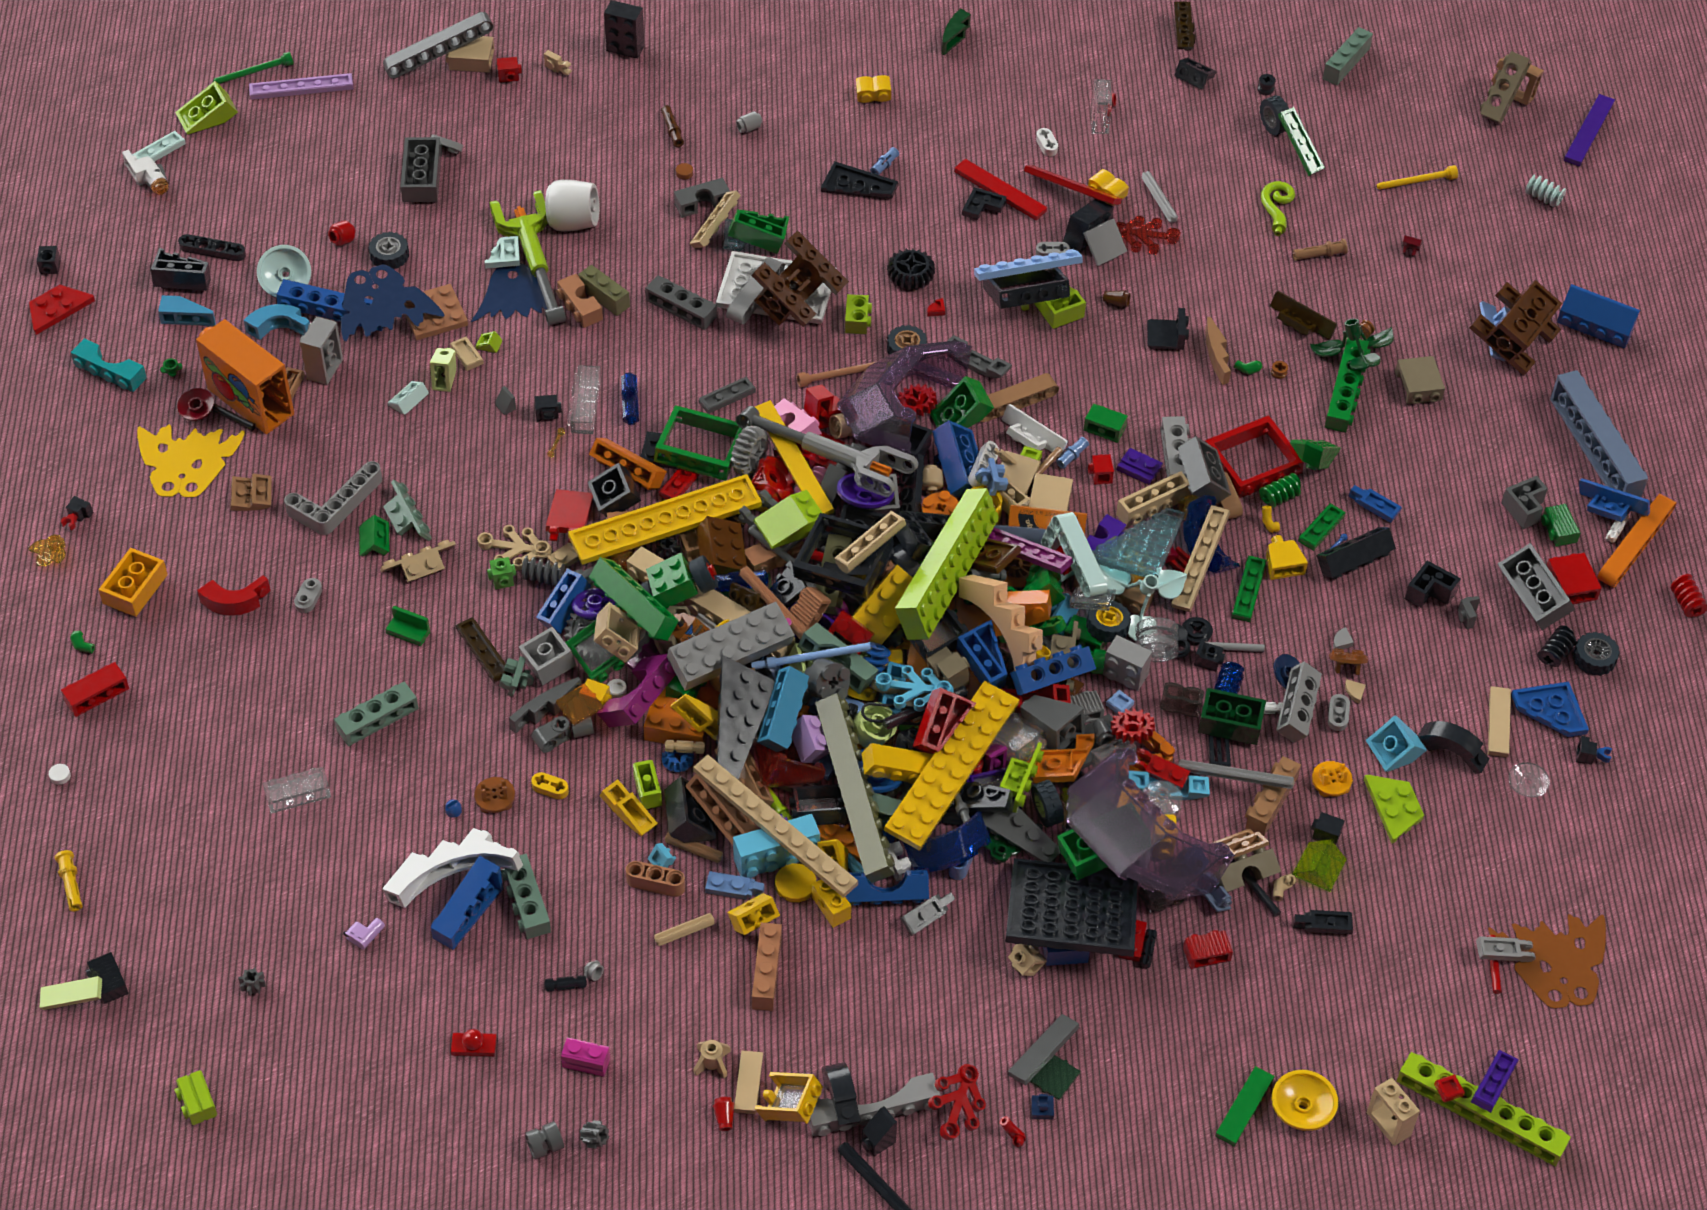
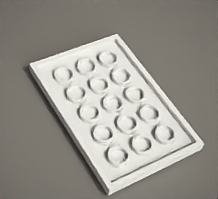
[716,251,837,324]

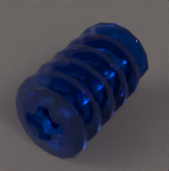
[1214,661,1244,694]

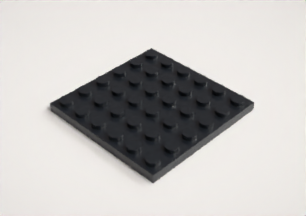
[1005,858,1138,957]

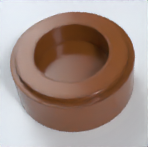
[676,163,693,180]

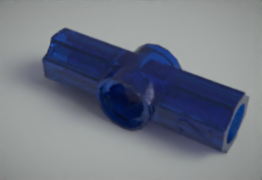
[621,372,639,425]
[714,570,769,592]

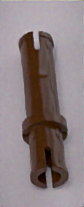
[661,105,684,147]

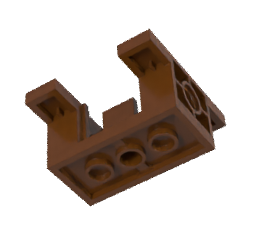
[751,230,849,327]
[1469,280,1563,376]

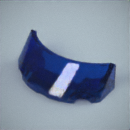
[1183,495,1240,573]
[903,812,991,872]

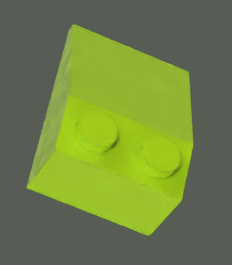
[175,81,238,134]
[754,490,822,549]

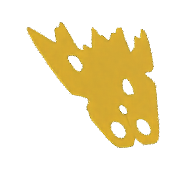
[137,424,245,497]

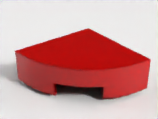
[927,298,945,317]

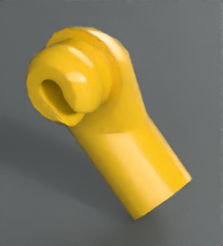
[1262,506,1280,533]

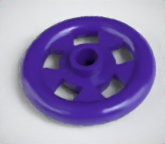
[572,588,618,620]

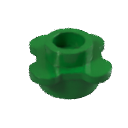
[160,358,183,377]

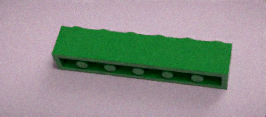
[589,557,679,641]

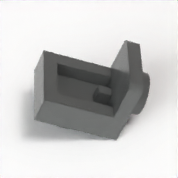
[1457,596,1480,629]

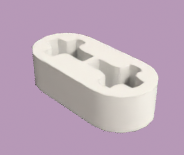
[1036,128,1058,156]

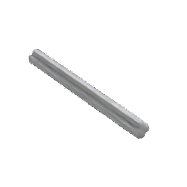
[1178,759,1295,789]

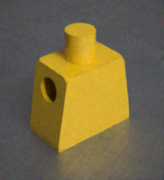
[1266,535,1308,580]

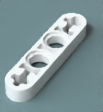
[968,441,999,487]

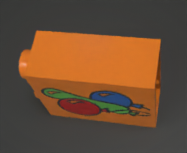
[196,319,294,435]

